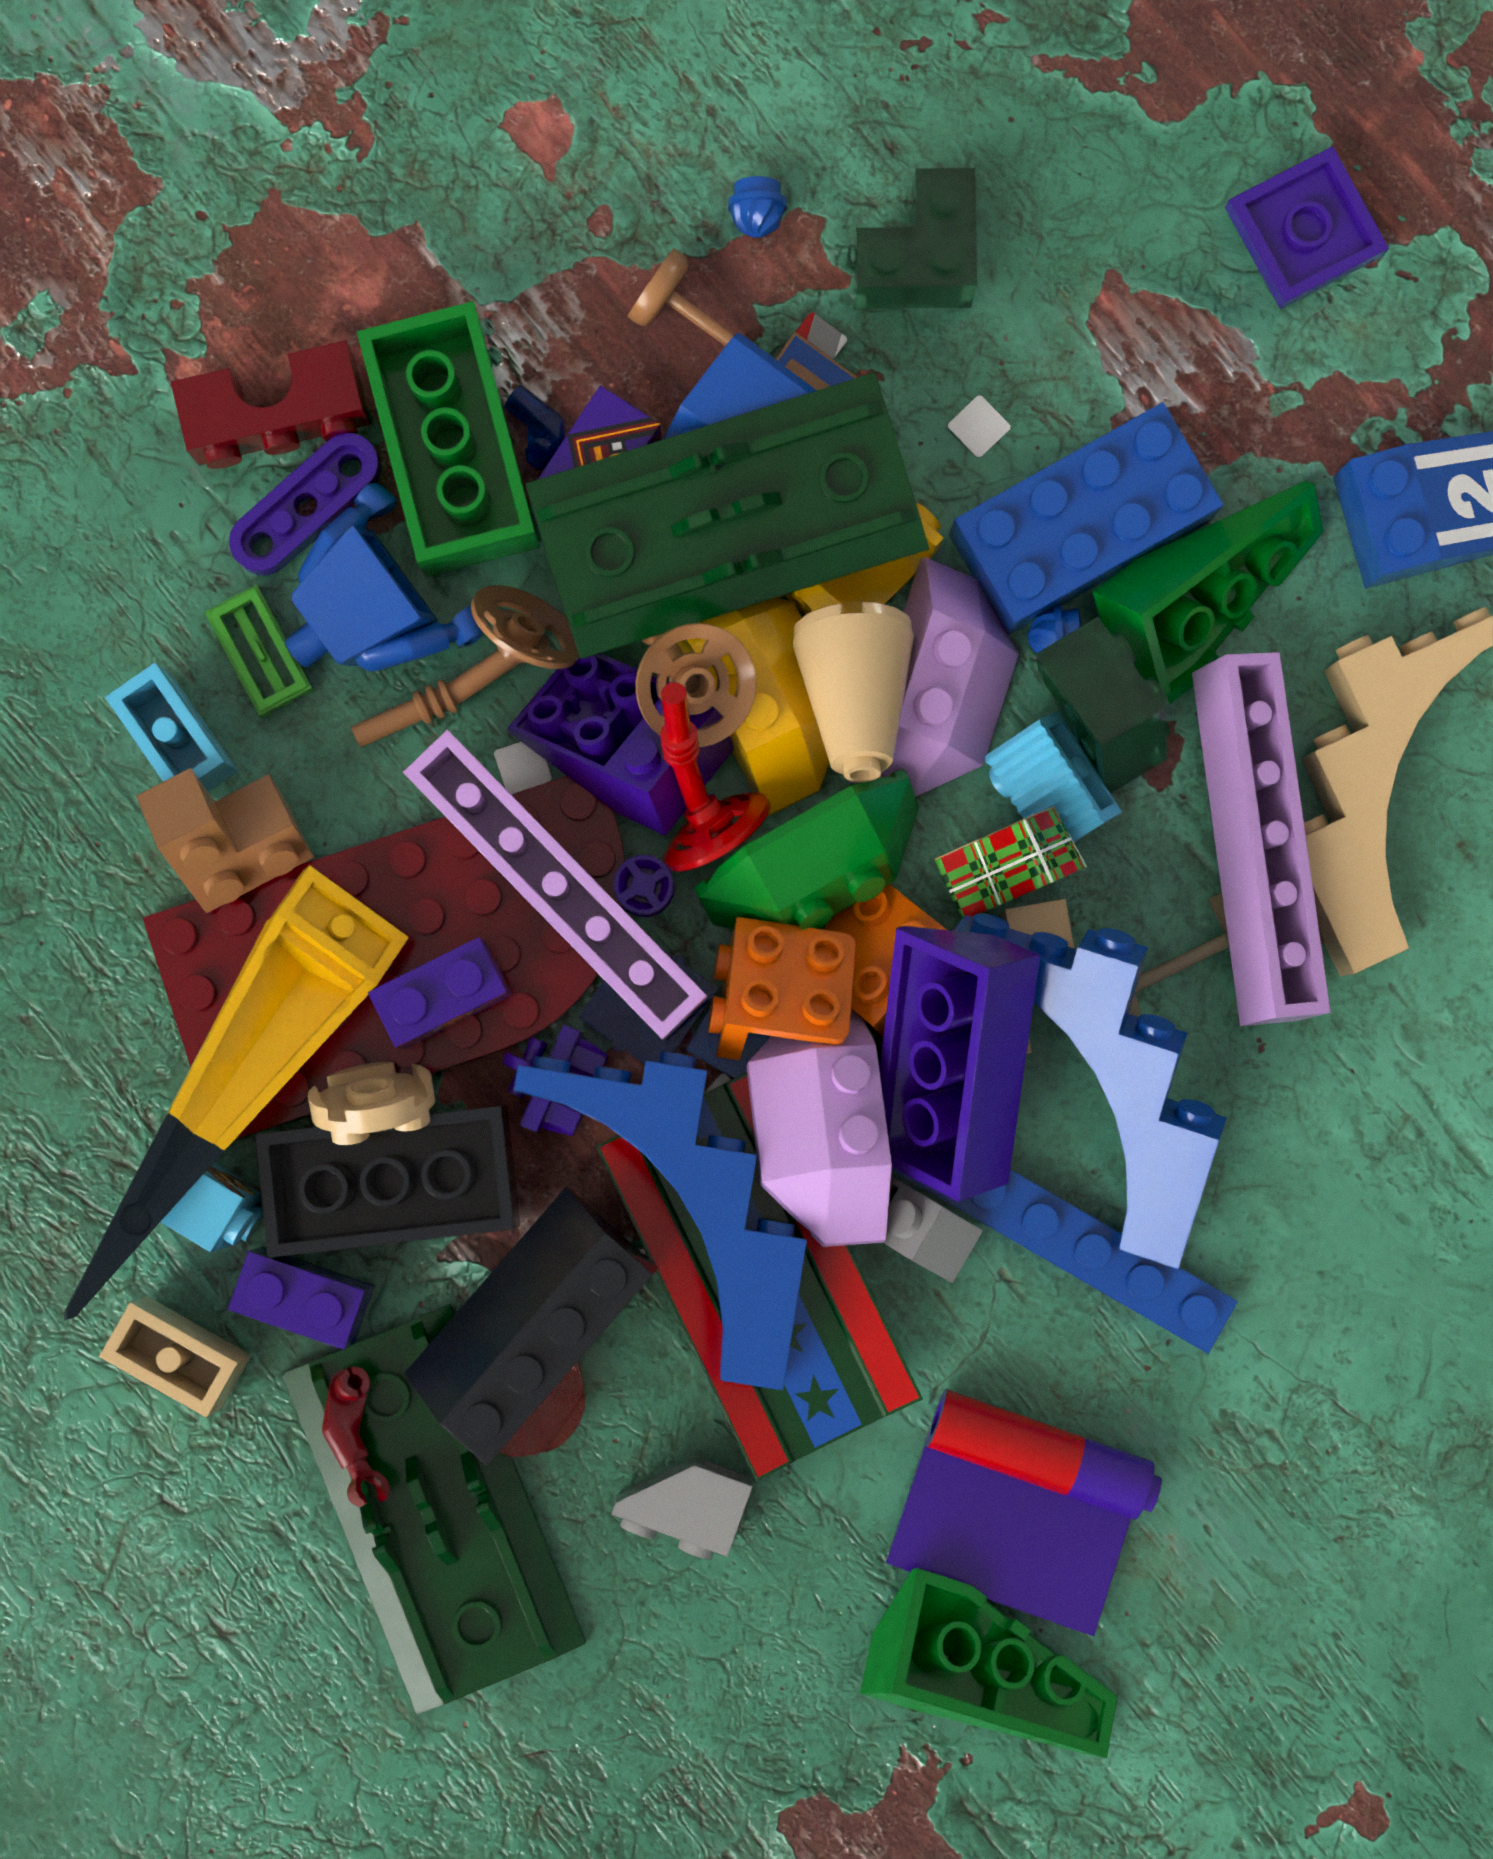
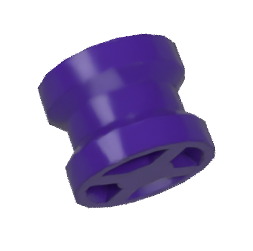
[614,855,675,917]

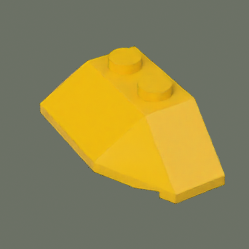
[678,598,829,818]

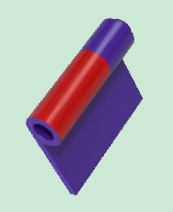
[885,1389,1162,1637]

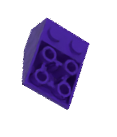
[508,654,734,836]

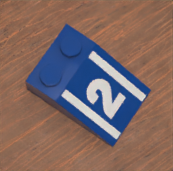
[1333,431,1493,589]

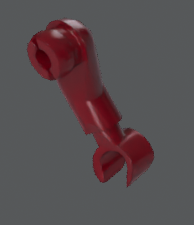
[322,1366,390,1507]

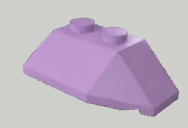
[848,557,1019,797]
[746,1009,892,1247]

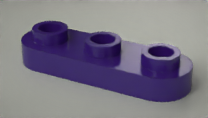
[229,433,381,576]

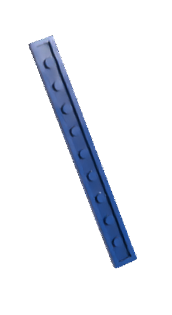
[686,1009,1238,1354]

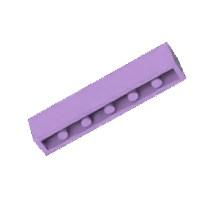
[1192,652,1331,1026]
[403,729,708,1041]

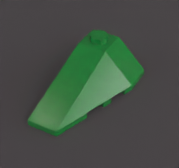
[1093,481,1324,708]

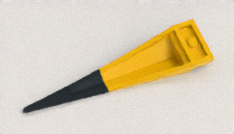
[64,865,409,1321]

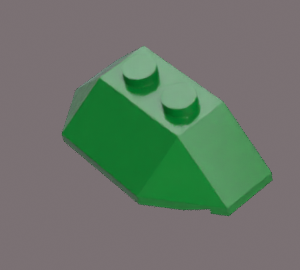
[694,769,919,930]

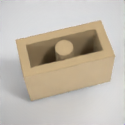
[99,1296,252,1418]

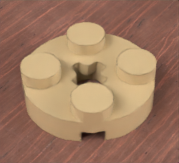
[308,1062,435,1145]

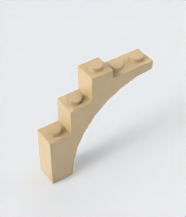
[1301,606,1493,976]

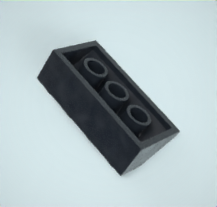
[405,1187,659,1466]

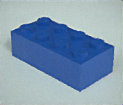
[949,402,1224,635]

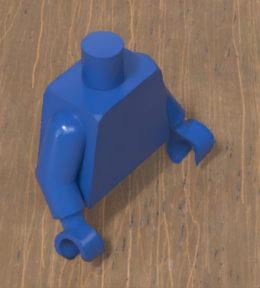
[285,483,482,672]

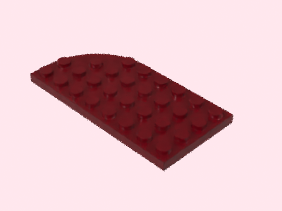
[142,776,625,1141]

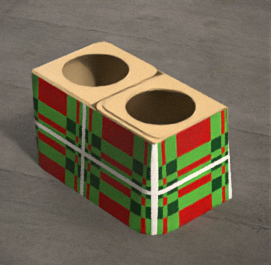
[935,806,1087,919]

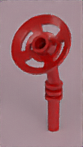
[660,682,771,872]

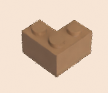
[136,768,314,913]

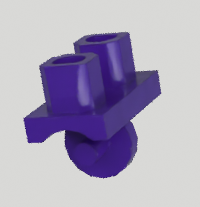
[501,1025,609,1136]

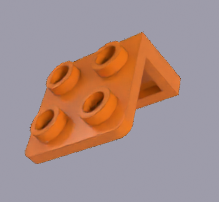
[823,884,947,1040]
[708,917,856,1061]

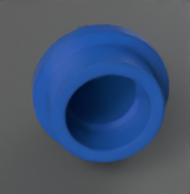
[728,176,787,238]
[1028,605,1085,665]

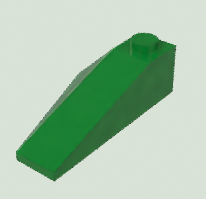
[860,1568,1118,1758]

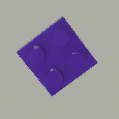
[1225,146,1389,309]

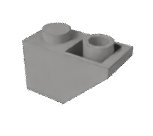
[883,1176,983,1283]
[611,1456,753,1560]

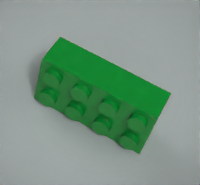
[357,301,540,577]

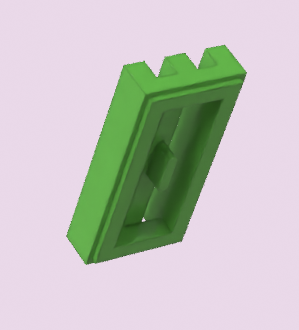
[204,584,315,719]

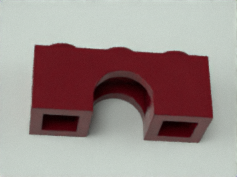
[171,340,371,469]

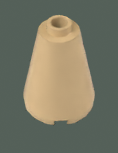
[793,602,914,782]

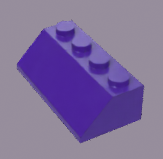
[879,926,1040,1202]

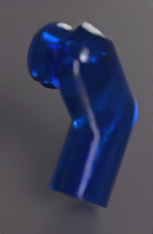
[504,385,565,470]

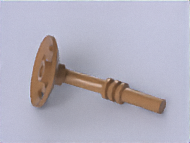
[351,585,580,748]
[636,623,756,747]

